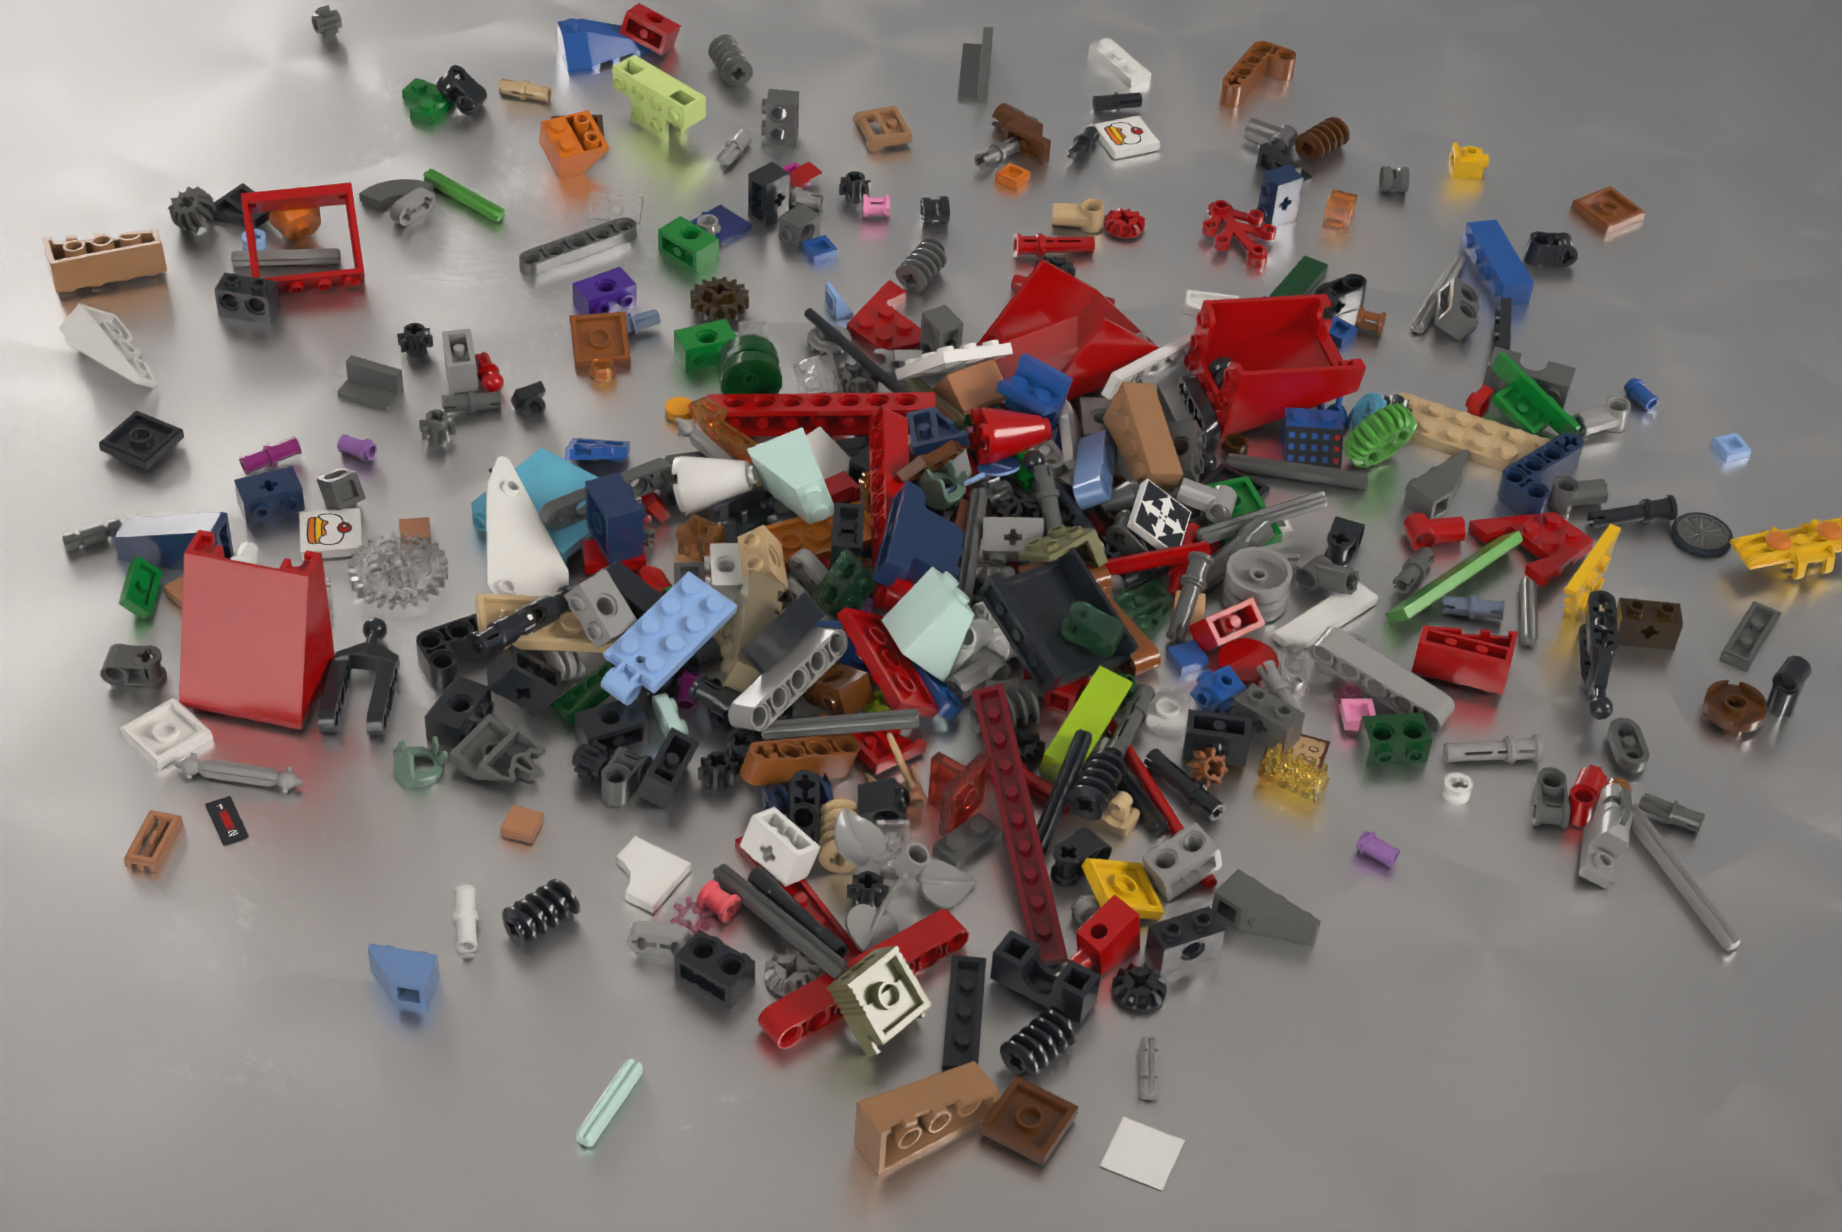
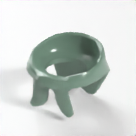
[918,460,969,510]
[393,736,448,788]

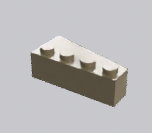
[720,571,785,693]

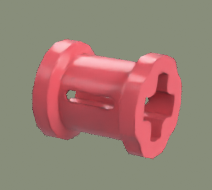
[696,880,741,923]

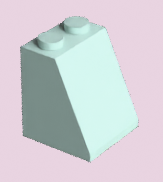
[747,427,834,524]
[882,567,975,682]

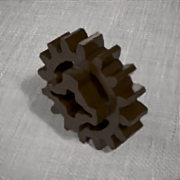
[690,277,749,321]

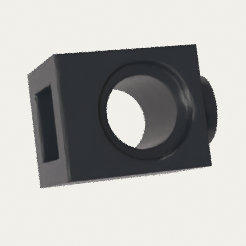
[858,777,911,826]

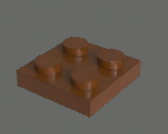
[980,1075,1079,1165]

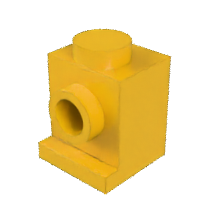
[1448,142,1489,179]

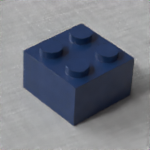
[585,472,646,564]

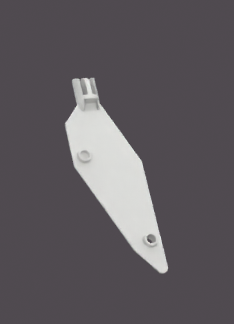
[486,456,586,681]

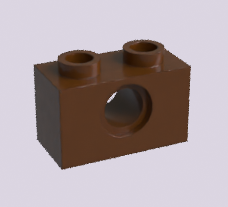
[803,662,875,715]

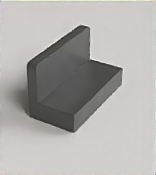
[337,355,404,411]

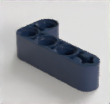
[1497,433,1584,515]

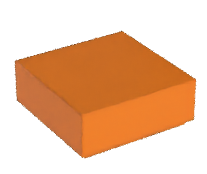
[995,163,1031,191]

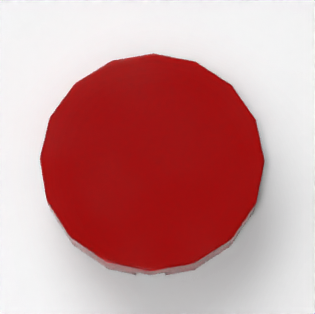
[1217,638,1279,688]

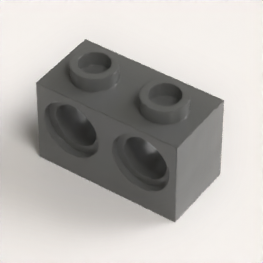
[761,89,799,148]
[1435,276,1480,341]
[920,305,963,354]

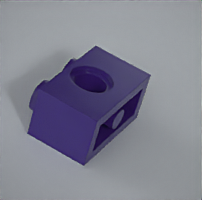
[572,267,637,315]

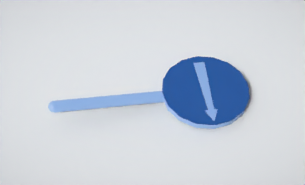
[946,457,1021,493]

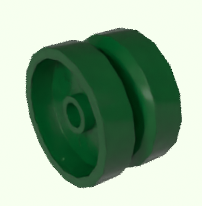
[717,335,782,394]

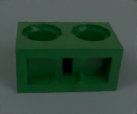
[1357,713,1432,765]

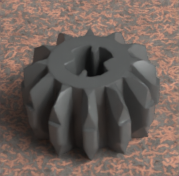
[168,186,217,233]

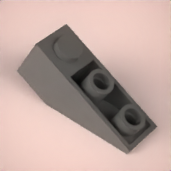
[1403,449,1470,519]
[1211,869,1321,946]

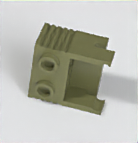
[826,946,932,1056]

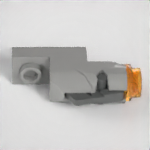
[1579,778,1635,889]

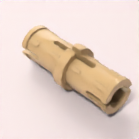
[499,78,552,103]

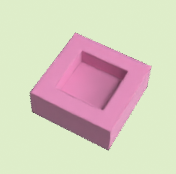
[1339,699,1376,730]

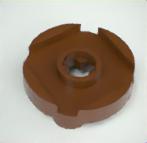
[1701,680,1767,737]

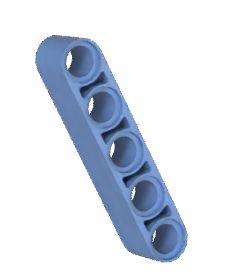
[1073,429,1116,510]

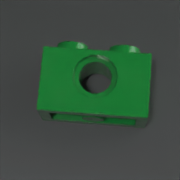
[658,216,719,274]
[674,319,737,372]

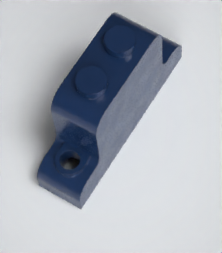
[872,480,965,586]

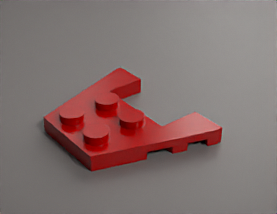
[846,280,921,359]
[1468,512,1594,587]

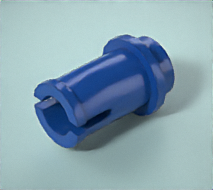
[1624,378,1659,411]

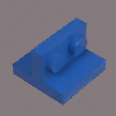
[996,353,1073,430]

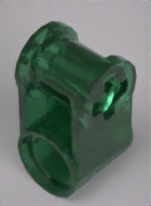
[1060,601,1125,658]

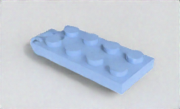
[600,571,738,705]

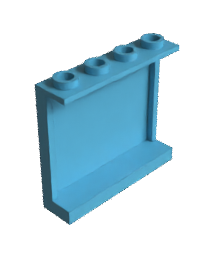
[471,448,598,567]

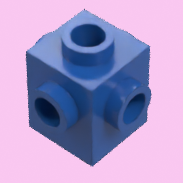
[1190,665,1247,714]

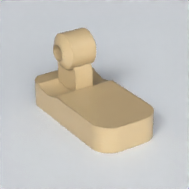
[1089,791,1140,838]

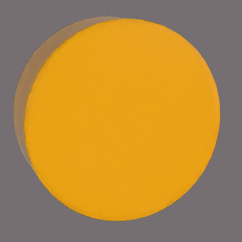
[665,397,694,422]

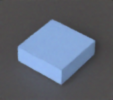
[1711,433,1752,463]

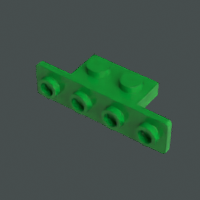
[1491,352,1581,435]

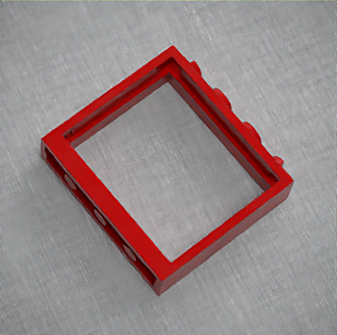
[241,182,365,294]

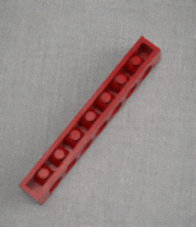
[704,392,937,437]

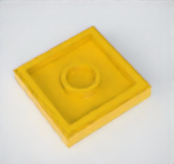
[1081,858,1165,920]

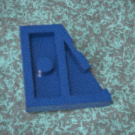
[565,438,630,462]

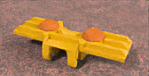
[1729,517,1842,580]

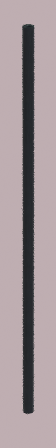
[804,308,1031,499]

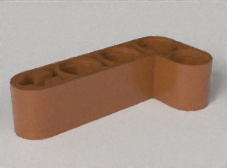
[1219,41,1297,108]
[1088,565,1161,678]
[740,713,860,786]

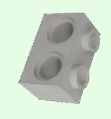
[1142,823,1222,901]

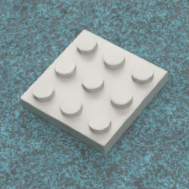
[895,340,1013,380]

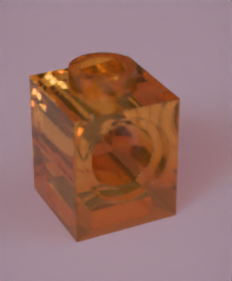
[1322,189,1358,233]
[676,514,724,562]

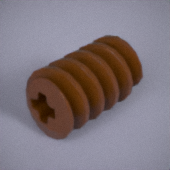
[1295,117,1350,164]

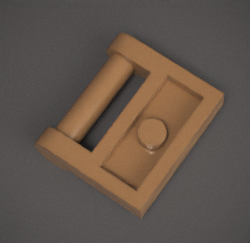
[853,106,912,152]

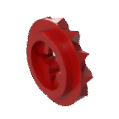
[1103,208,1145,238]

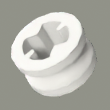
[1442,773,1473,804]

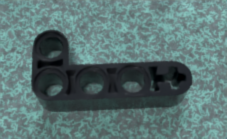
[416,613,499,691]

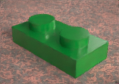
[118,555,163,620]

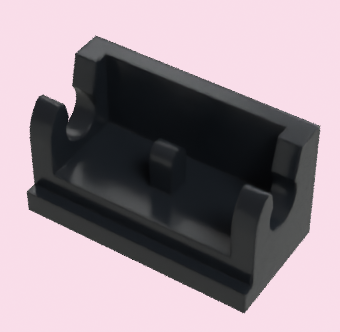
[710,486,775,543]

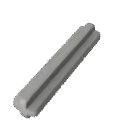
[1519,577,1538,647]

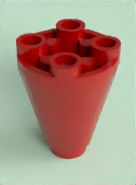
[968,407,1051,465]

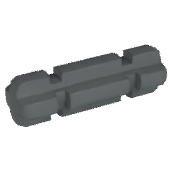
[62,519,122,551]

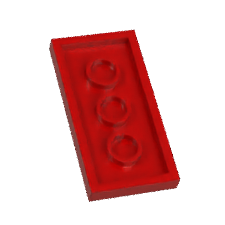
[837,607,940,718]

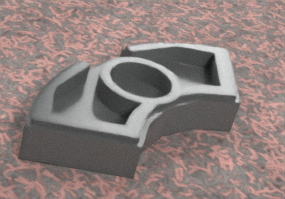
[359,179,434,209]

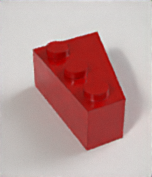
[1412,626,1518,694]

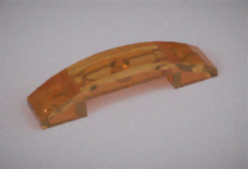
[688,396,759,465]

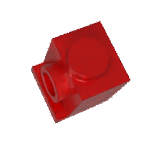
[824,471,861,504]

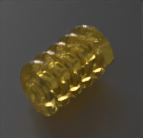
[1257,742,1330,803]

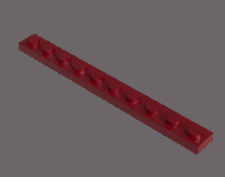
[972,683,1068,966]

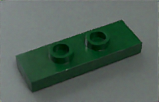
[551,661,642,726]

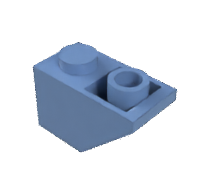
[368,944,440,1009]

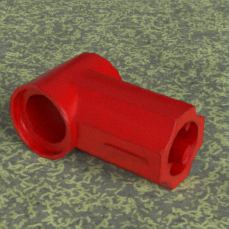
[1403,513,1466,551]
[1568,764,1607,827]

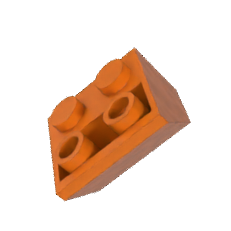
[539,110,609,180]

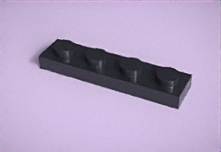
[942,955,986,1072]

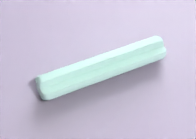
[576,1059,643,1147]

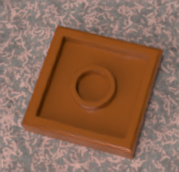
[1571,186,1645,234]
[569,312,631,369]

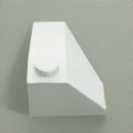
[58,304,158,388]

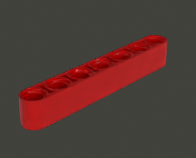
[757,909,970,1049]

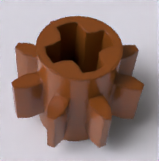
[1186,747,1229,788]

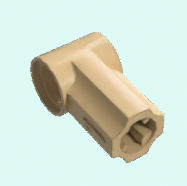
[1052,198,1104,233]

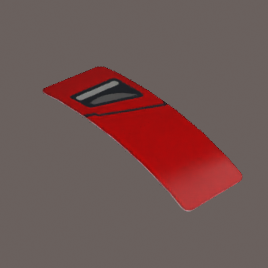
[790,162,823,188]

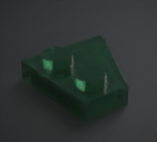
[1113,579,1174,638]

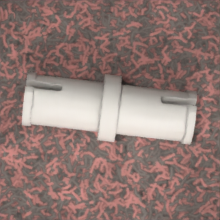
[452,885,480,953]

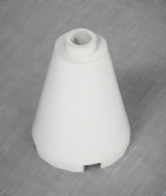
[672,456,757,515]

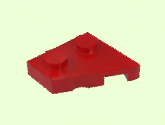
[852,730,926,774]

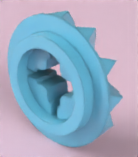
[1351,392,1387,430]

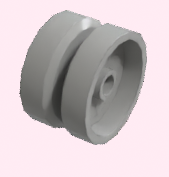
[1221,547,1293,622]

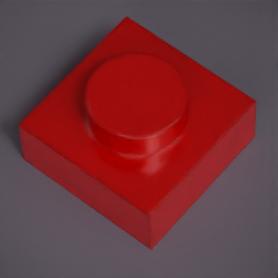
[1465,385,1494,418]

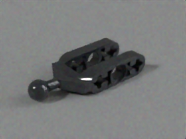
[1157,375,1221,474]
[1023,450,1117,553]
[1576,590,1619,720]
[318,617,400,736]

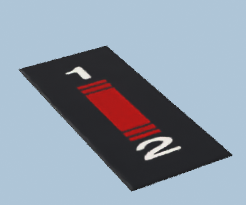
[205,796,249,845]

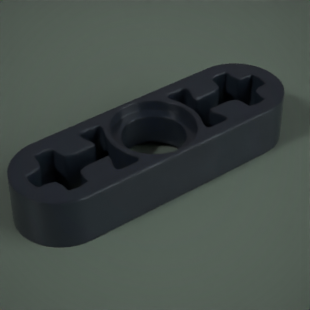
[787,770,820,857]

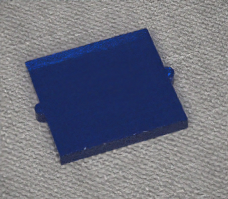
[690,205,752,246]

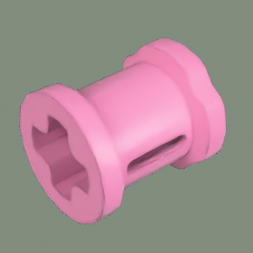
[863,194,890,218]

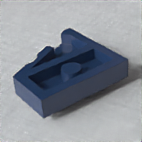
[906,407,970,456]

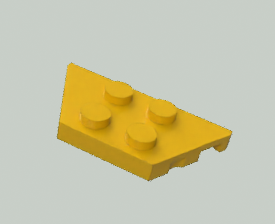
[1564,523,1621,620]

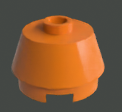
[269,187,321,240]

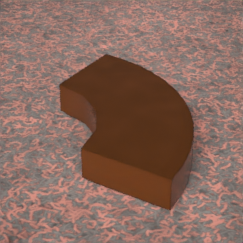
[897,440,964,482]

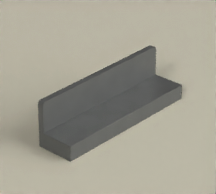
[958,27,993,103]

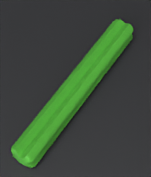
[423,169,505,222]

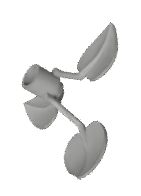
[834,807,977,952]

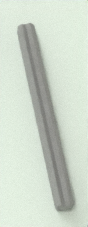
[1631,802,1741,952]

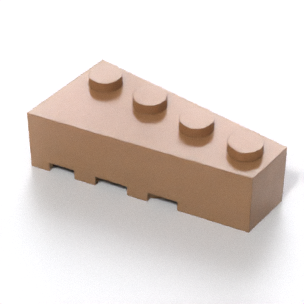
[42,230,167,293]
[1102,382,1183,493]
[854,1061,1000,1176]

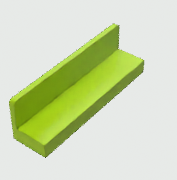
[1039,665,1132,777]

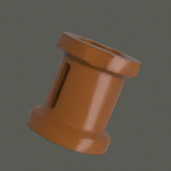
[1355,307,1387,336]

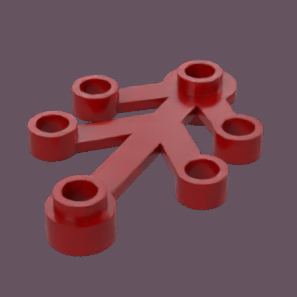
[1202,200,1277,268]

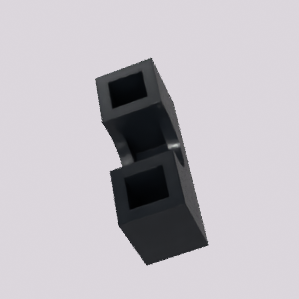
[990,930,1101,1024]

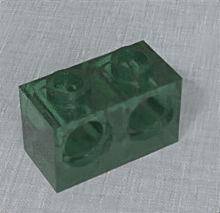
[811,548,878,621]

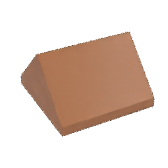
[933,358,1006,416]

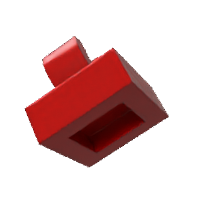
[637,491,671,524]

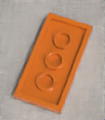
[765,501,872,572]

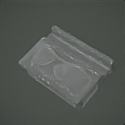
[793,351,844,393]

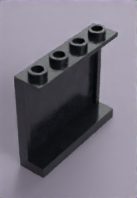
[977,547,1139,695]

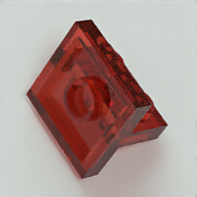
[927,751,991,837]

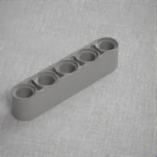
[1310,626,1455,732]
[728,627,848,731]

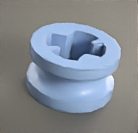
[241,229,267,251]

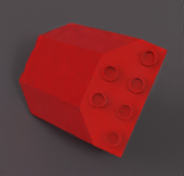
[977,259,1159,412]

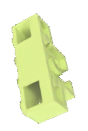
[612,55,706,140]

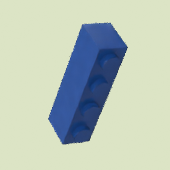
[1461,220,1534,307]

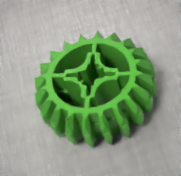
[1343,403,1418,469]

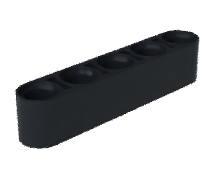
[590,561,721,674]

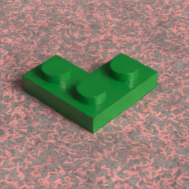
[402,78,454,125]

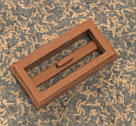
[124,810,183,873]

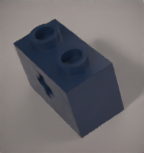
[1257,164,1304,227]
[234,466,305,524]

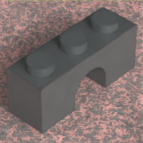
[1482,346,1576,409]

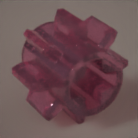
[670,895,714,936]

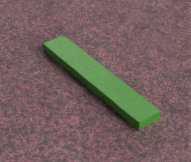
[1385,531,1523,623]

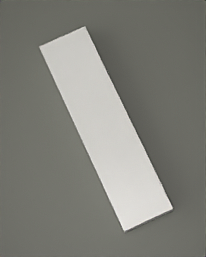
[1272,582,1378,656]

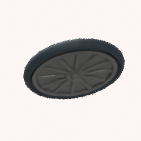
[1671,512,1733,556]

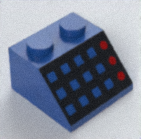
[1281,408,1344,469]

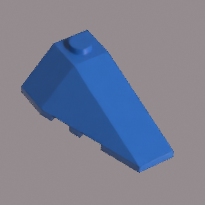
[557,18,652,74]

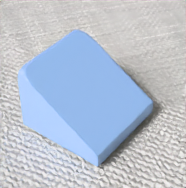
[824,282,853,320]

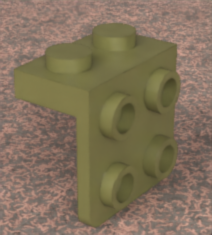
[1018,525,1108,567]

